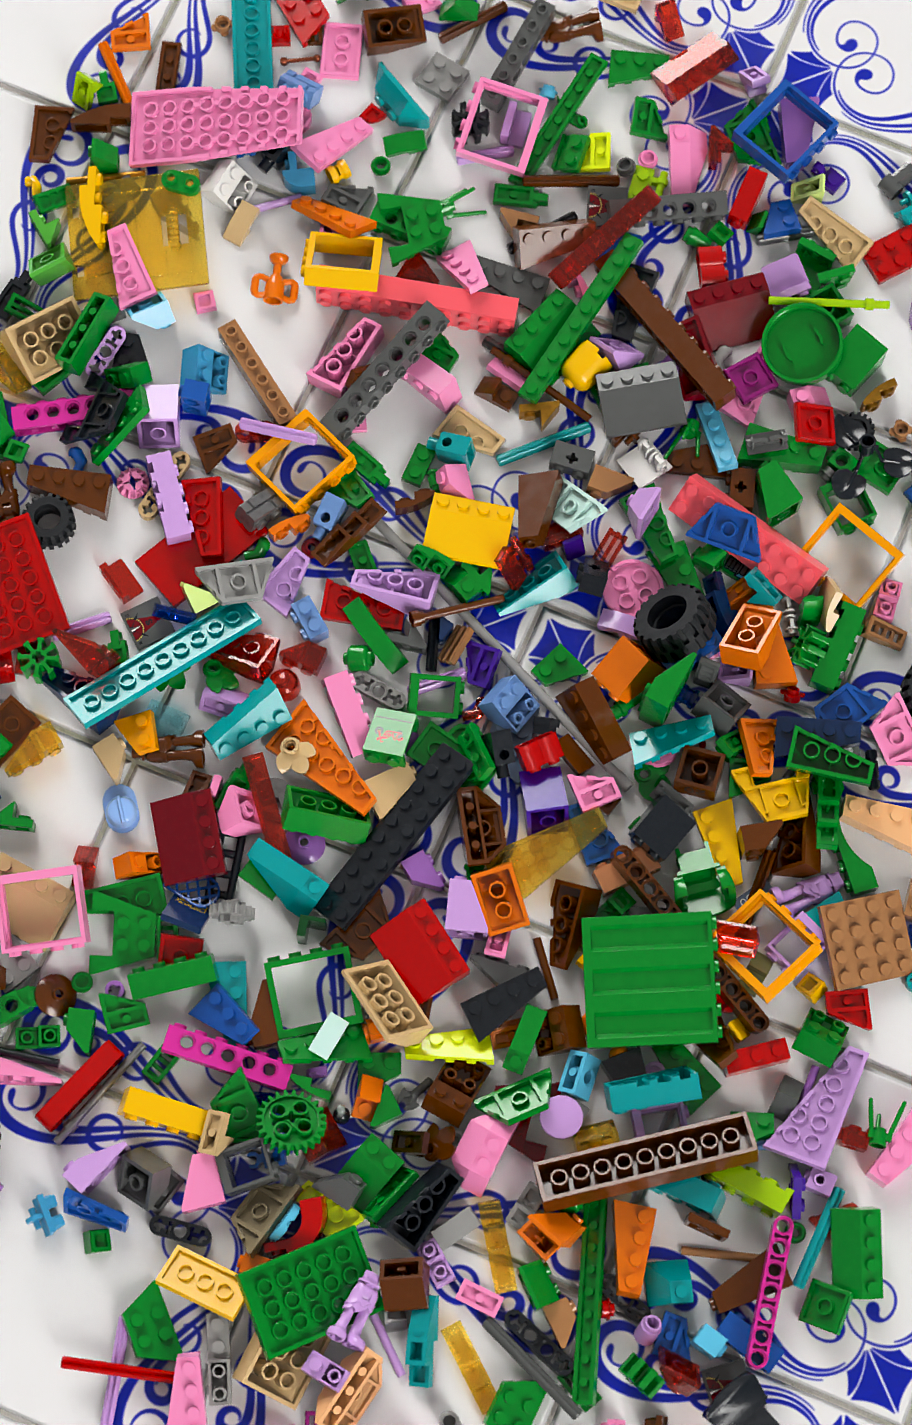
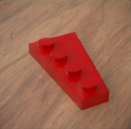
[180,476,223,559]

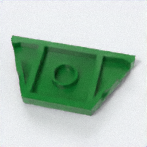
[723,99,782,166]
[210,1066,261,1143]
[473,1068,552,1126]
[121,1280,183,1362]
[483,1380,547,1425]

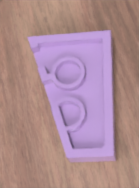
[262,546,310,619]

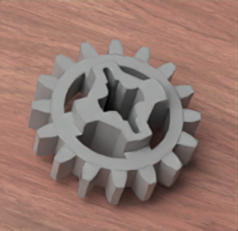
[209,899,255,925]

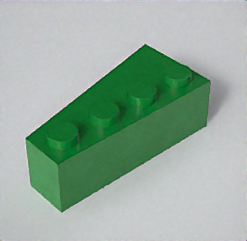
[737,423,827,474]
[808,601,867,695]
[786,725,875,787]

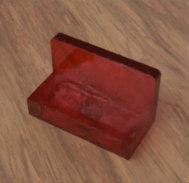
[542,523,584,552]
[99,559,143,605]
[714,919,760,959]

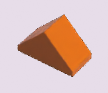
[517,1220,560,1262]

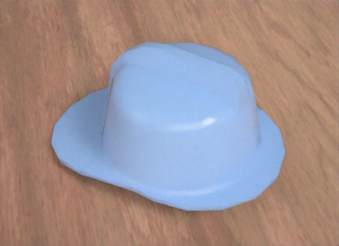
[103,784,139,833]

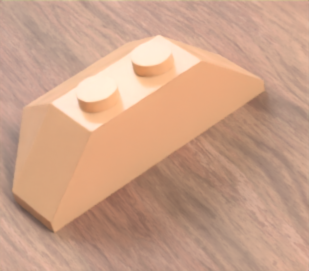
[315,1346,383,1425]

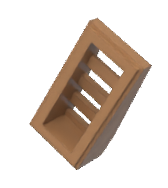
[860,615,908,651]

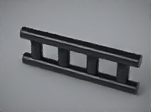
[203,830,247,903]

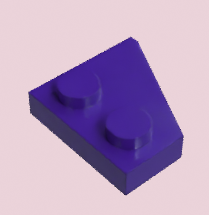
[466,640,503,690]
[788,1163,806,1220]

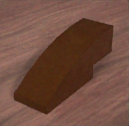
[70,103,131,133]

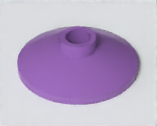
[283,831,326,865]

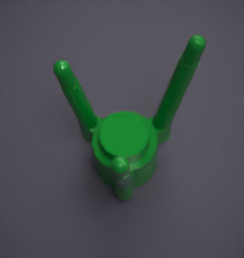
[440,187,487,220]
[663,418,702,460]
[868,1098,907,1149]

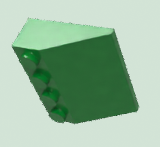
[503,288,601,387]
[637,652,697,727]

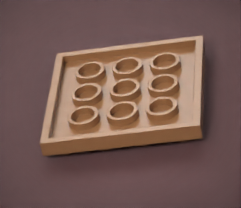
[817,890,912,991]

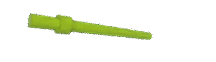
[768,296,890,311]

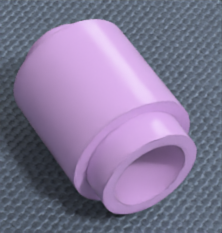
[634,1315,662,1346]

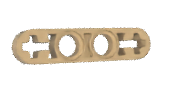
[138,451,191,521]

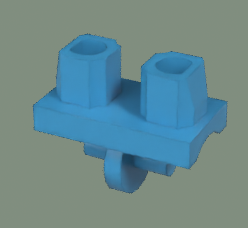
[25,1193,65,1237]

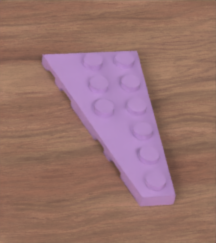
[763,1046,869,1171]

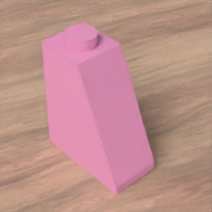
[181,1150,227,1214]

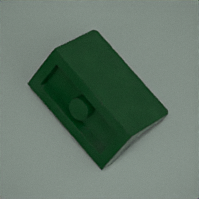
[296,914,327,945]

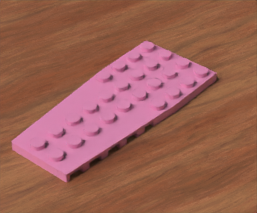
[129,85,304,168]

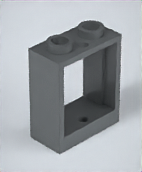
[215,1137,281,1197]

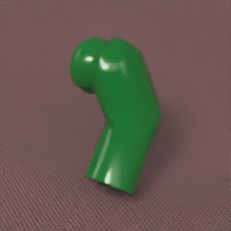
[244,537,270,560]

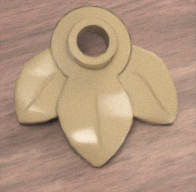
[276,737,316,774]

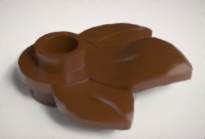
[423,1123,456,1162]

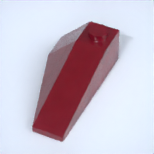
[679,314,717,401]

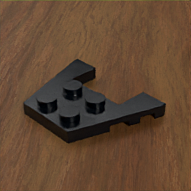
[59,371,129,445]

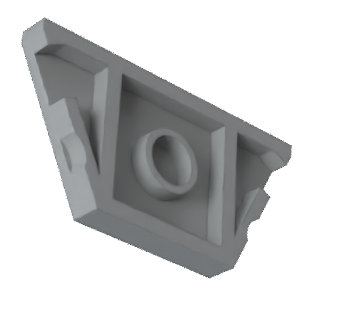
[194,557,274,606]

